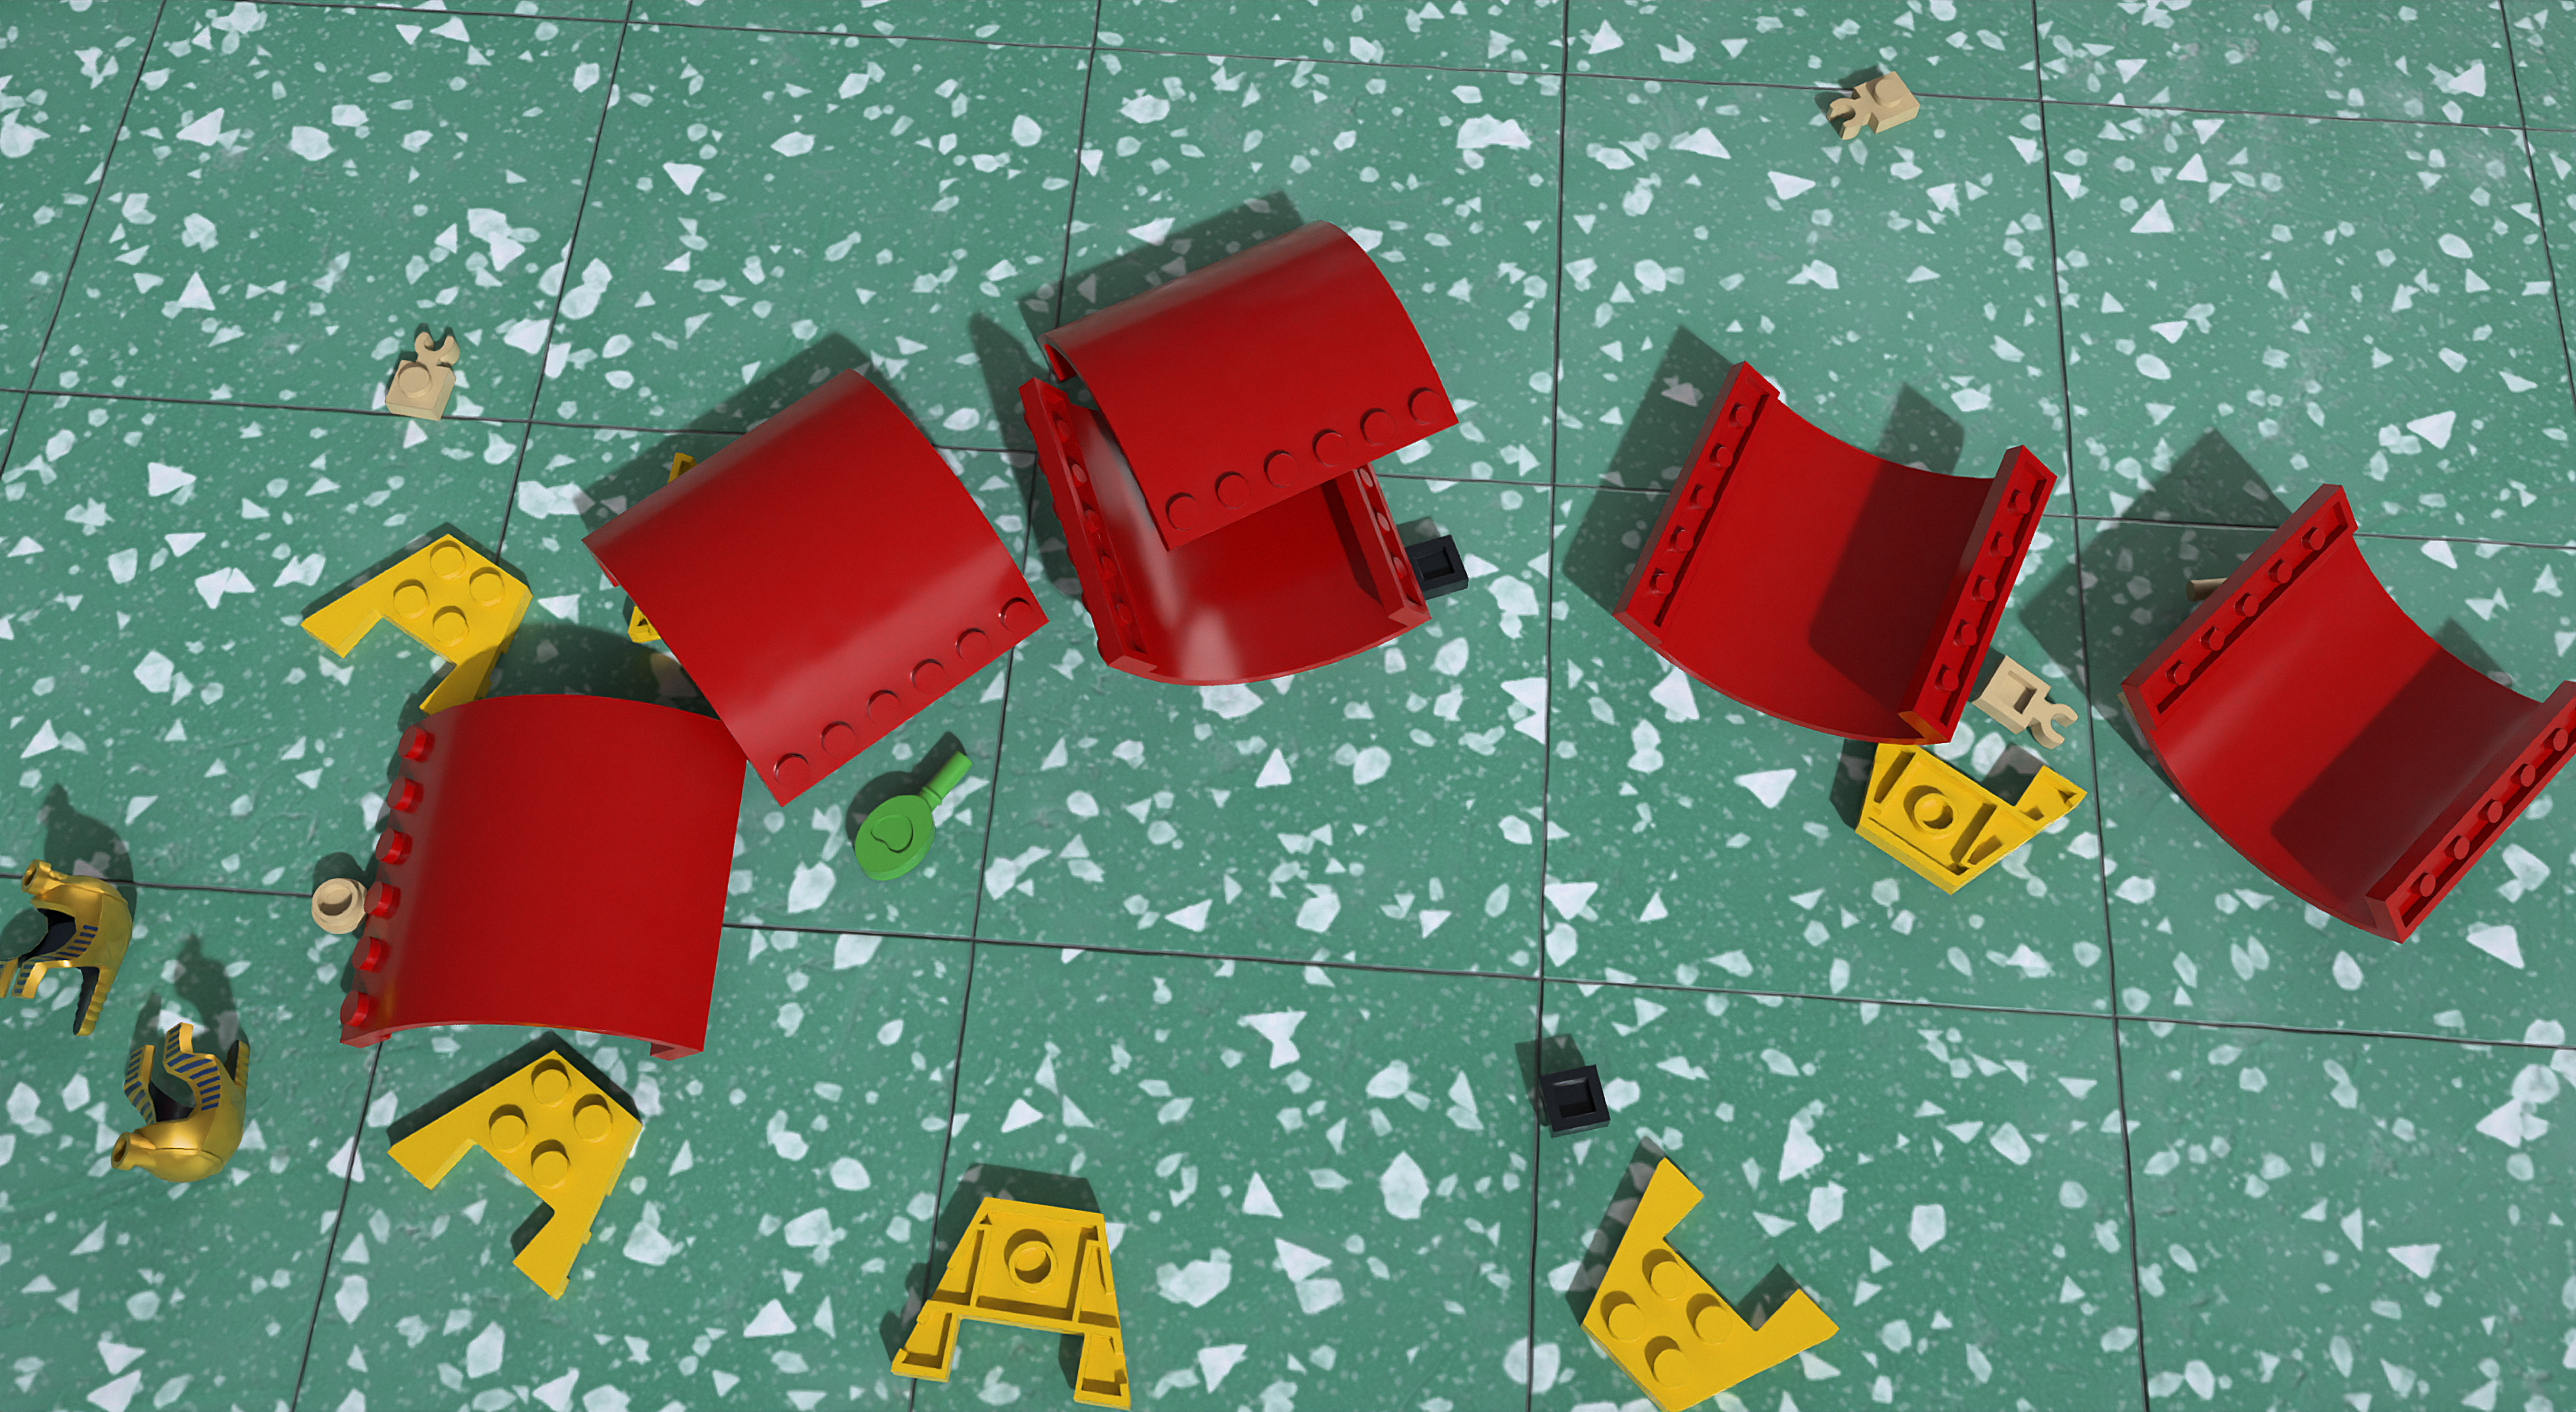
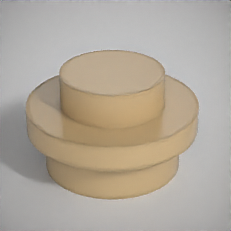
[311,878,368,934]

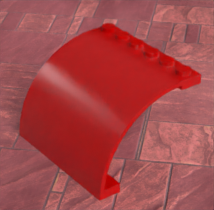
[1037,220,1459,552]
[1611,361,2057,745]
[581,368,1049,807]
[1018,377,1432,686]
[2121,483,2576,944]
[339,694,747,1061]

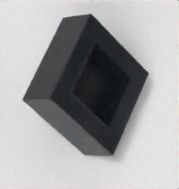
[1404,534,1469,601]
[1537,1064,1611,1138]

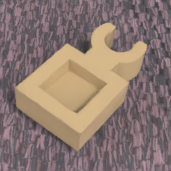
[1826,71,1920,140]
[384,332,460,421]
[1971,655,2078,749]

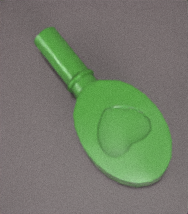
[855,751,973,881]

